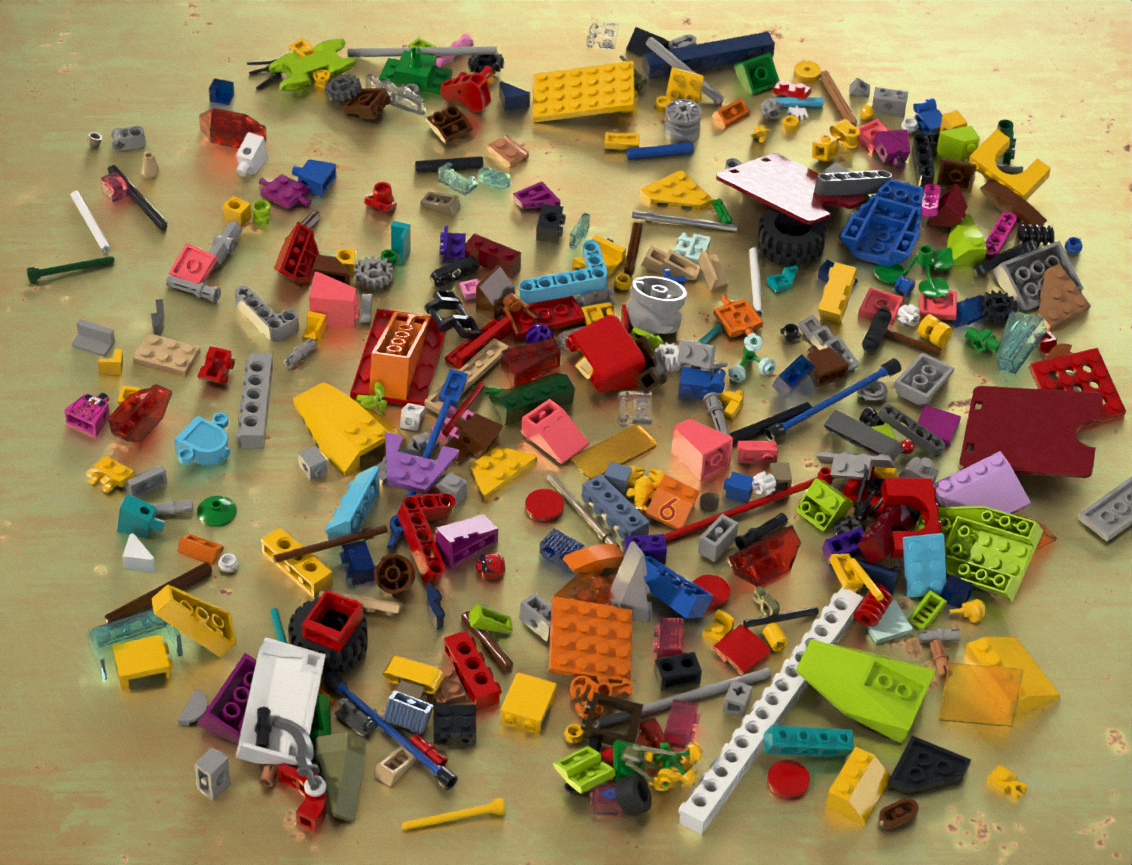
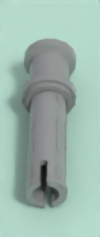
[166,275,221,303]
[703,392,730,436]

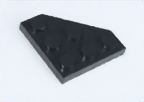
[887,735,971,794]

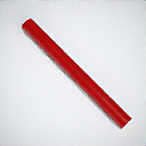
[442,382,485,436]

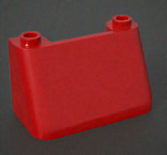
[566,314,645,393]

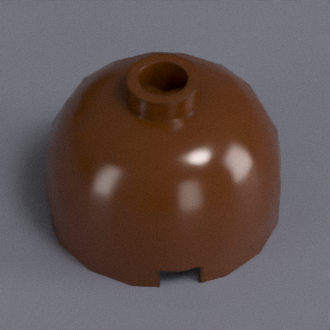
[374,554,416,594]

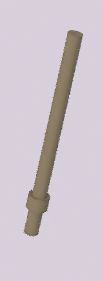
[546,472,620,547]

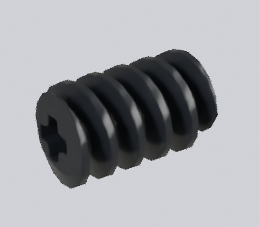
[1016,223,1055,247]

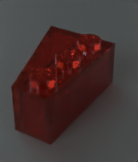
[501,338,561,387]

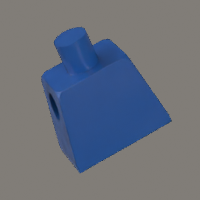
[292,159,336,197]

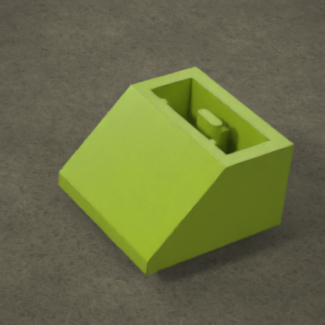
[795,478,854,532]

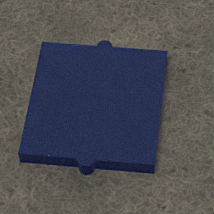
[953,295,983,328]

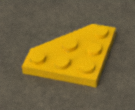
[640,170,713,210]

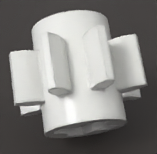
[897,303,920,327]
[752,471,776,497]

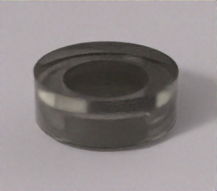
[700,493,719,512]

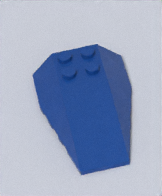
[840,179,923,267]

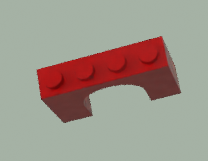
[881,478,942,558]

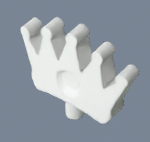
[786,106,808,121]

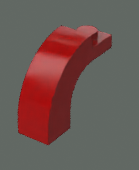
[278,763,326,833]

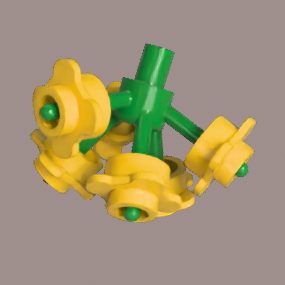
[644,740,703,791]

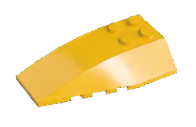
[292,382,407,476]

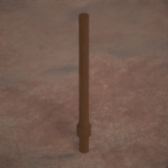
[273,525,388,563]

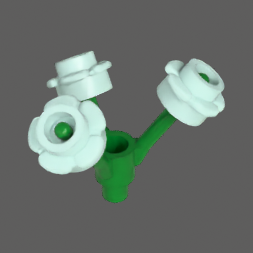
[728,333,775,382]

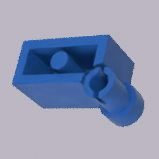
[913,98,942,134]
[678,367,726,400]

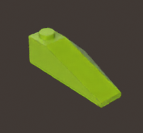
[947,214,987,266]

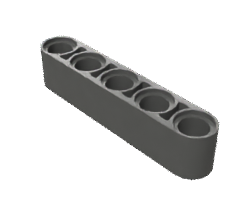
[814,170,891,196]
[824,410,904,462]

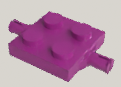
[259,174,311,210]

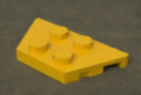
[470,446,537,500]

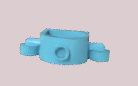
[174,412,231,465]

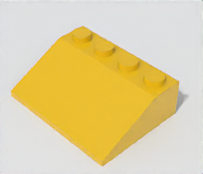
[963,636,1060,718]

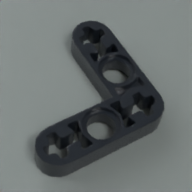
[973,239,1037,276]

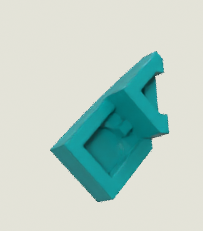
[766,266,798,293]

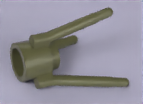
[619,55,648,90]
[621,743,677,782]

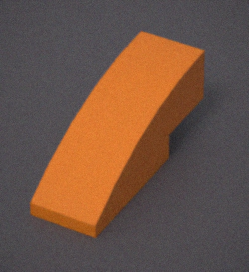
[563,544,625,574]

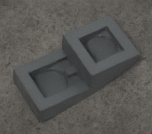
[151,299,165,336]

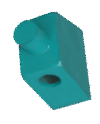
[117,494,165,538]

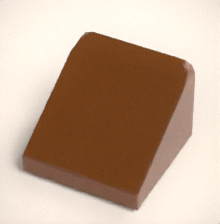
[445,437,470,465]

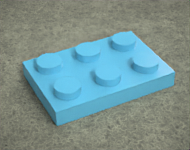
[903,533,947,598]

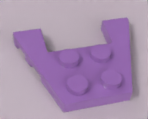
[385,432,459,494]

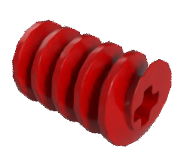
[854,583,892,627]

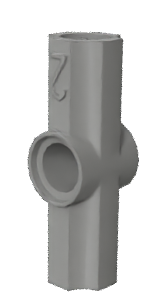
[208,221,242,268]

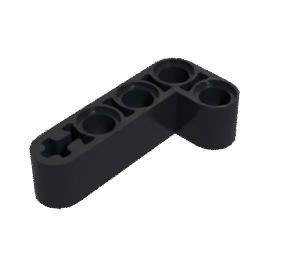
[912,133,940,190]

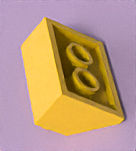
[826,747,891,825]

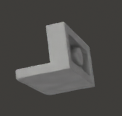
[72,319,115,357]
[123,466,167,497]

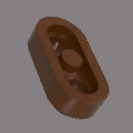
[879,798,919,829]

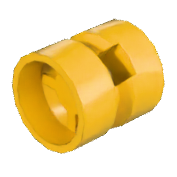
[917,314,952,348]

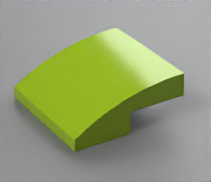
[554,746,615,794]

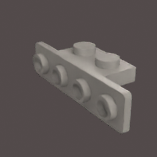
[816,451,895,480]

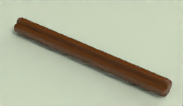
[104,562,212,626]

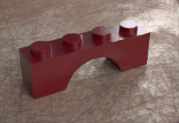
[858,505,916,564]

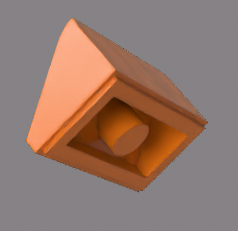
[712,98,750,126]
[177,534,224,564]

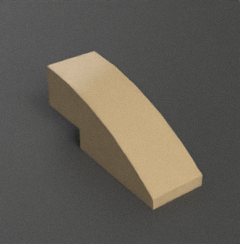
[641,245,701,280]

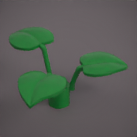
[873,245,953,298]

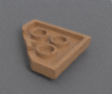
[1037,263,1091,330]

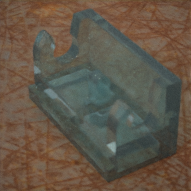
[438,162,477,196]

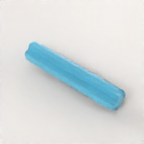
[775,97,824,108]

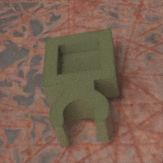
[753,586,780,616]

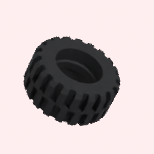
[757,207,827,267]
[288,597,368,675]

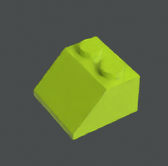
[936,125,980,163]

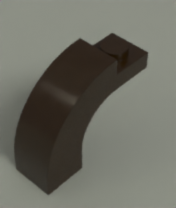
[635,336,667,394]

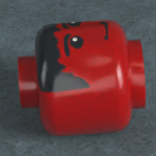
[476,553,506,580]

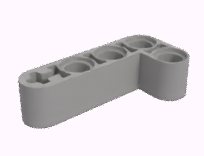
[235,286,299,342]

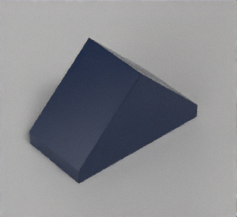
[499,81,530,111]

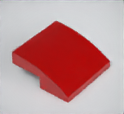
[712,624,772,676]

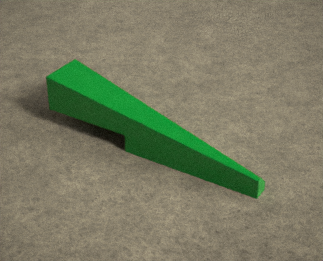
[309,693,331,792]

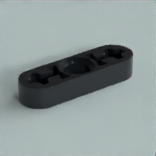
[430,256,480,287]

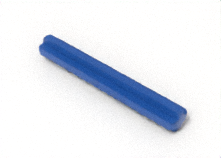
[626,142,694,159]

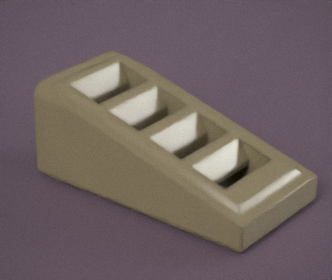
[420,191,461,217]

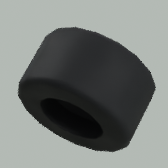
[615,774,652,817]

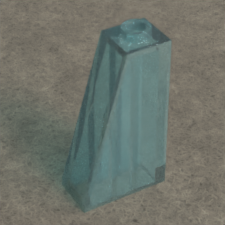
[996,311,1047,374]

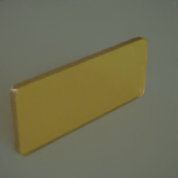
[571,424,656,480]

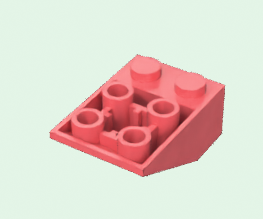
[522,399,589,464]

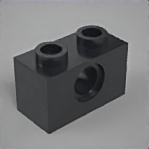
[536,204,566,243]

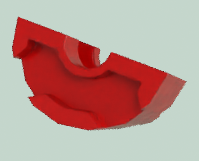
[197,346,235,385]

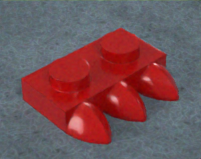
[773,81,811,99]

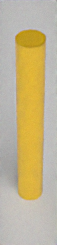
[849,558,884,601]

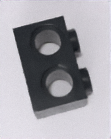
[654,652,702,691]

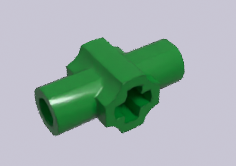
[965,327,1003,353]

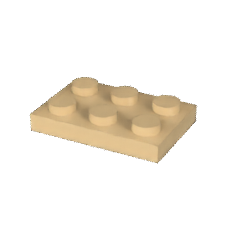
[133,333,201,377]

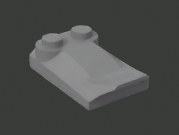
[894,352,955,406]

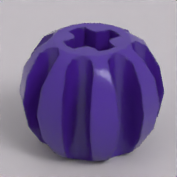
[526,324,554,352]

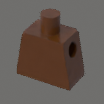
[806,346,849,388]
[454,413,503,458]

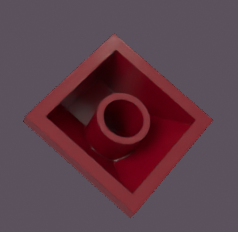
[926,184,968,227]

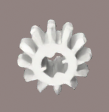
[655,342,684,373]

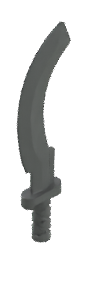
[273,717,320,791]

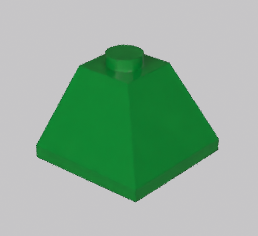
[734,53,780,94]

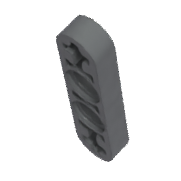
[878,404,945,455]

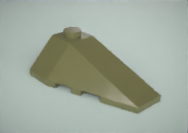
[315,732,366,822]

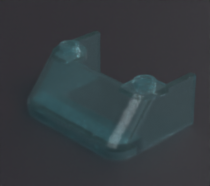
[86,609,183,681]

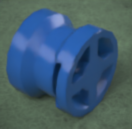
[894,275,916,297]

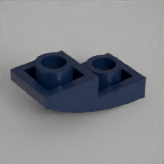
[427,583,445,630]

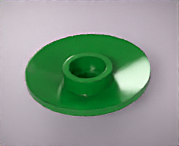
[197,496,237,527]

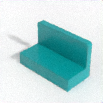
[391,221,411,264]

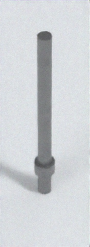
[632,211,738,232]

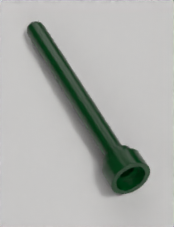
[27,256,115,282]

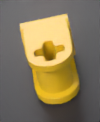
[829,119,860,150]

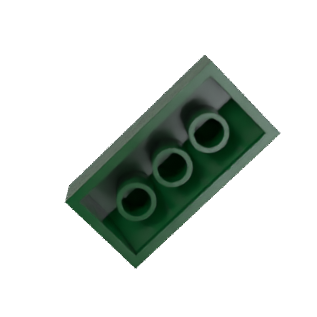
[489,373,575,425]

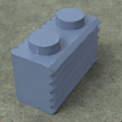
[383,690,433,734]

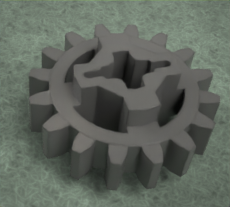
[324,74,362,102]

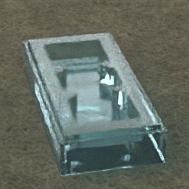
[569,213,590,250]

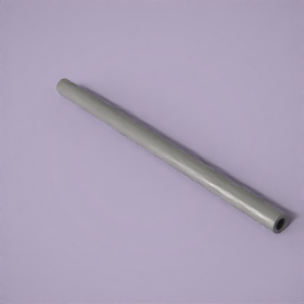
[347,46,497,57]
[595,668,771,728]

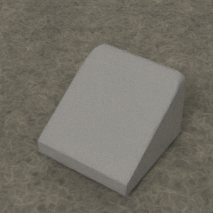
[849,78,870,98]

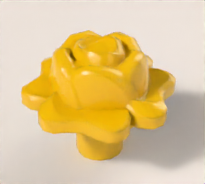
[750,125,771,143]

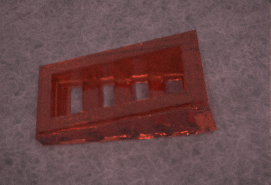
[639,717,673,749]

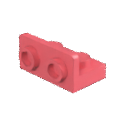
[737,441,778,463]

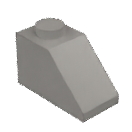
[427,473,467,509]

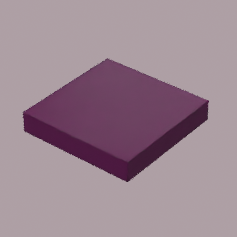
[916,405,961,446]

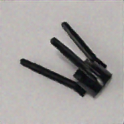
[247,59,283,90]
[853,469,883,521]

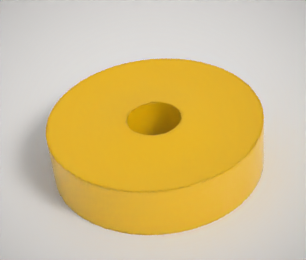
[794,61,821,83]

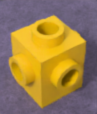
[812,135,839,161]

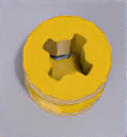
[313,69,330,90]

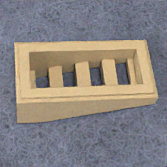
[374,746,418,787]

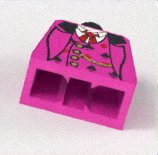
[64,393,110,436]

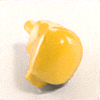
[950,599,986,623]

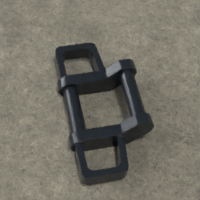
[424,290,481,339]

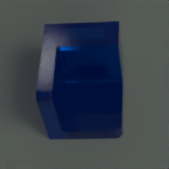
[209,78,235,105]
[941,575,973,609]

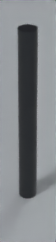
[743,607,819,628]

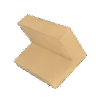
[698,250,729,291]

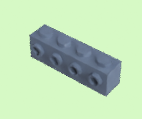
[581,474,650,540]

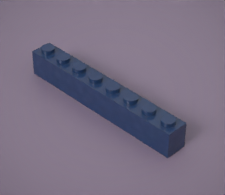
[642,32,775,79]

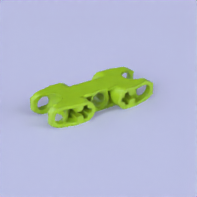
[269,39,356,92]

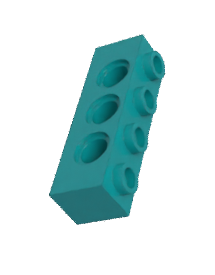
[763,725,854,758]

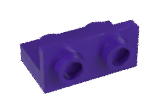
[440,226,466,263]

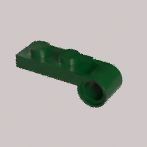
[997,119,1016,165]

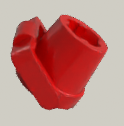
[364,182,397,211]

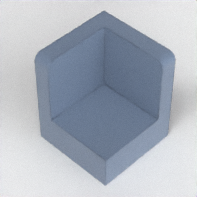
[604,462,632,494]

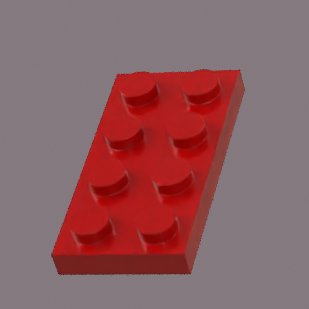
[503,296,585,340]

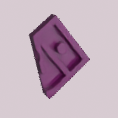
[513,182,561,209]

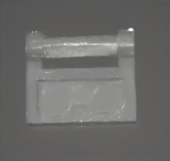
[618,391,652,426]

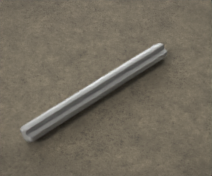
[646,37,724,105]

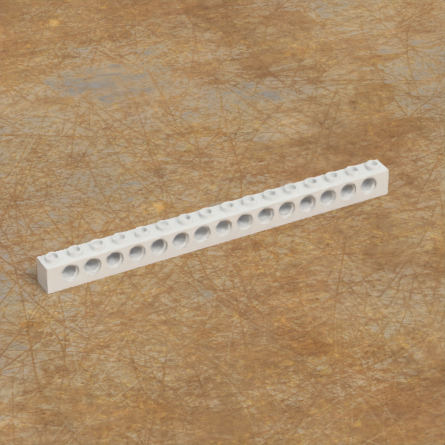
[678,587,864,835]

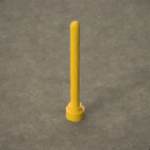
[402,797,506,830]

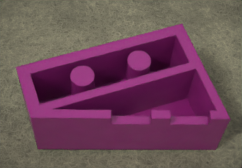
[436,514,498,569]

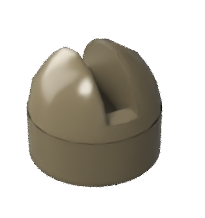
[87,132,102,147]

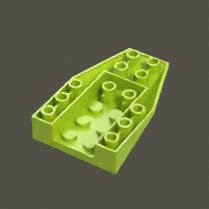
[913,506,1043,602]
[795,639,936,743]

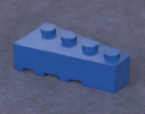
[644,556,714,619]

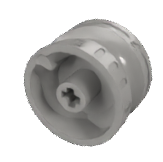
[627,276,687,334]

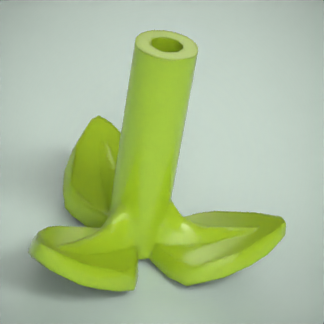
[357,381,387,414]

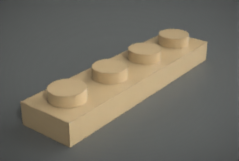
[319,590,403,616]

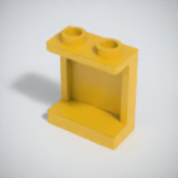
[572,235,626,280]
[112,635,174,690]
[500,672,557,734]

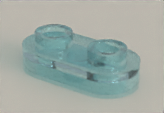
[477,167,511,189]

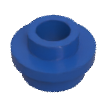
[1065,237,1083,253]

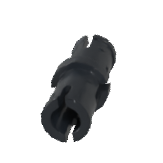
[255,707,272,749]

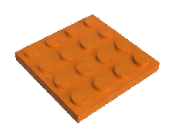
[548,596,633,683]

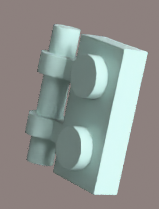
[673,233,711,265]

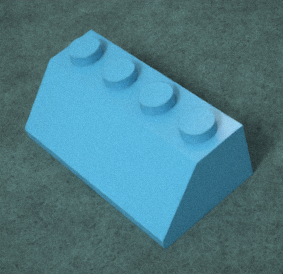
[325,466,379,549]

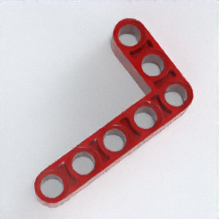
[397,493,456,586]

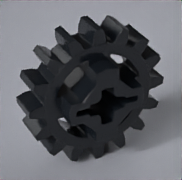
[468,52,504,74]
[977,290,1018,324]

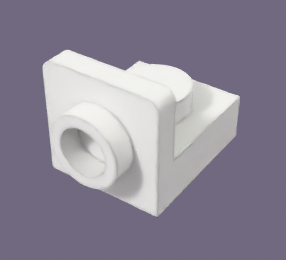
[400,403,426,431]

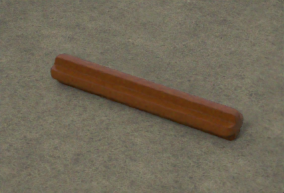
[624,222,643,275]
[461,611,513,671]

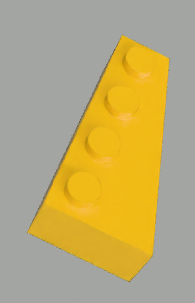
[152,584,237,657]

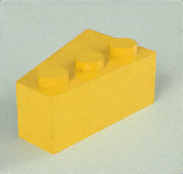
[818,262,857,324]

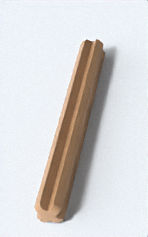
[820,70,857,127]

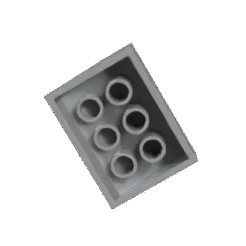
[992,240,1083,312]

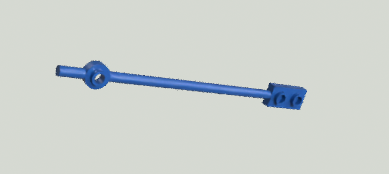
[387,369,468,550]

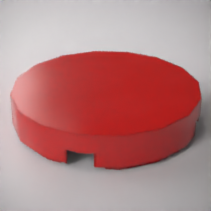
[525,489,564,522]
[693,574,730,610]
[767,760,810,799]

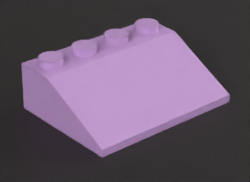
[933,451,1031,514]

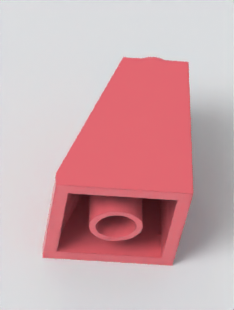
[309,272,360,328]
[672,419,733,481]

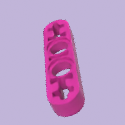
[922,184,941,217]
[985,212,1017,260]

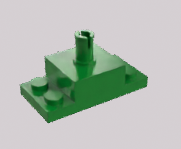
[378,47,453,95]

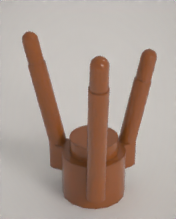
[503,293,538,335]

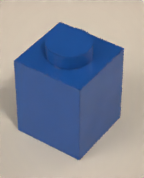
[723,471,754,504]

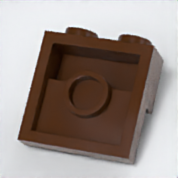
[342,88,391,120]

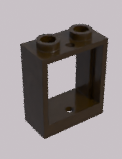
[581,692,643,746]

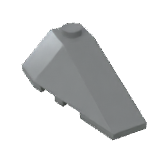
[608,541,652,623]

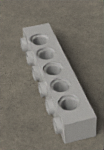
[237,353,273,449]

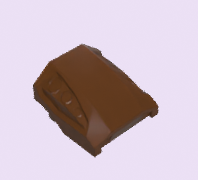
[424,104,474,143]

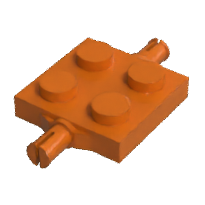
[713,295,763,338]

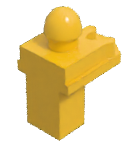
[720,390,744,421]

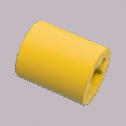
[763,623,789,652]

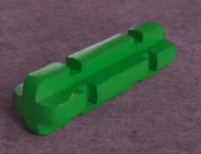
[712,198,732,224]

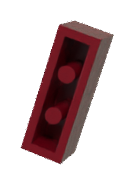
[465,233,521,279]

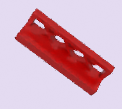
[445,316,511,370]

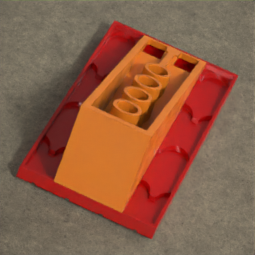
[350,308,447,406]

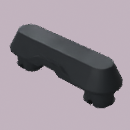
[862,307,892,353]

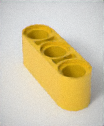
[382,656,444,694]

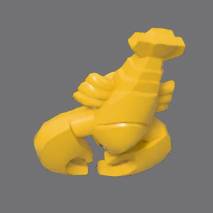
[627,466,666,514]

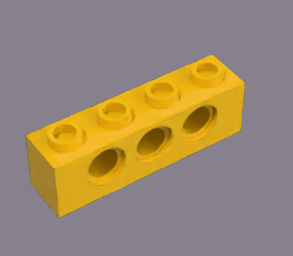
[261,527,333,597]

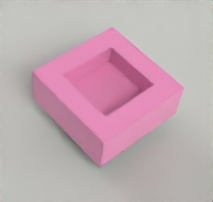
[460,279,479,300]

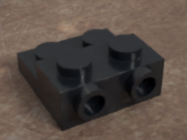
[433,704,476,745]

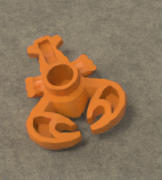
[570,675,633,720]

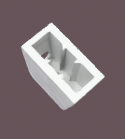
[236,132,268,177]

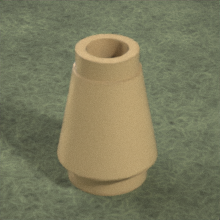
[141,152,159,178]

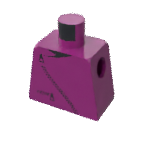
[872,129,910,169]

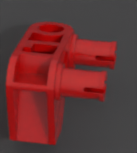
[440,66,494,113]

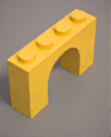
[969,129,1051,200]

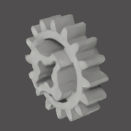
[354,256,393,289]

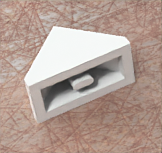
[123,533,156,573]

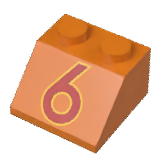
[645,474,700,530]

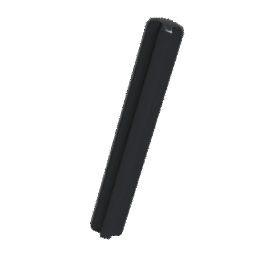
[415,156,484,171]

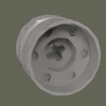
[664,99,702,144]

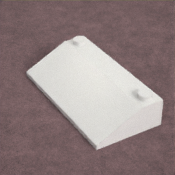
[235,637,325,765]

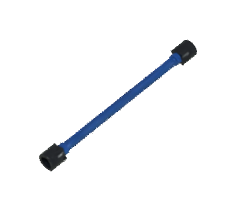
[765,358,901,441]
[323,671,458,790]

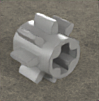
[760,98,782,119]

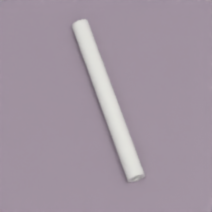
[71,191,110,252]
[749,248,763,316]

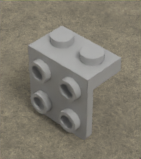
[678,339,728,371]

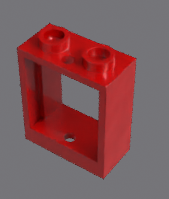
[302,590,363,652]

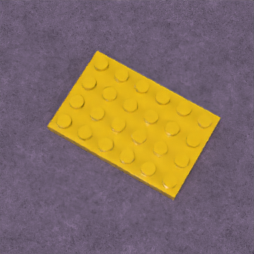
[533,61,635,122]

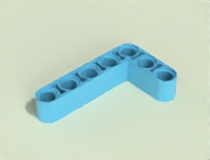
[519,240,607,304]

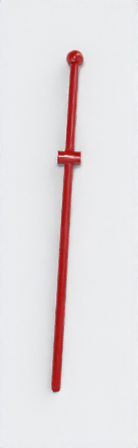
[664,440,914,542]

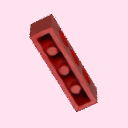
[444,630,502,711]

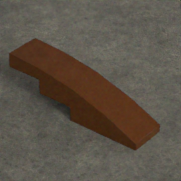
[980,179,1047,228]

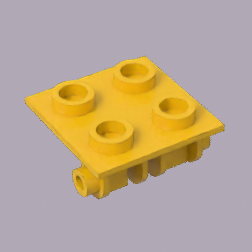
[666,67,704,104]

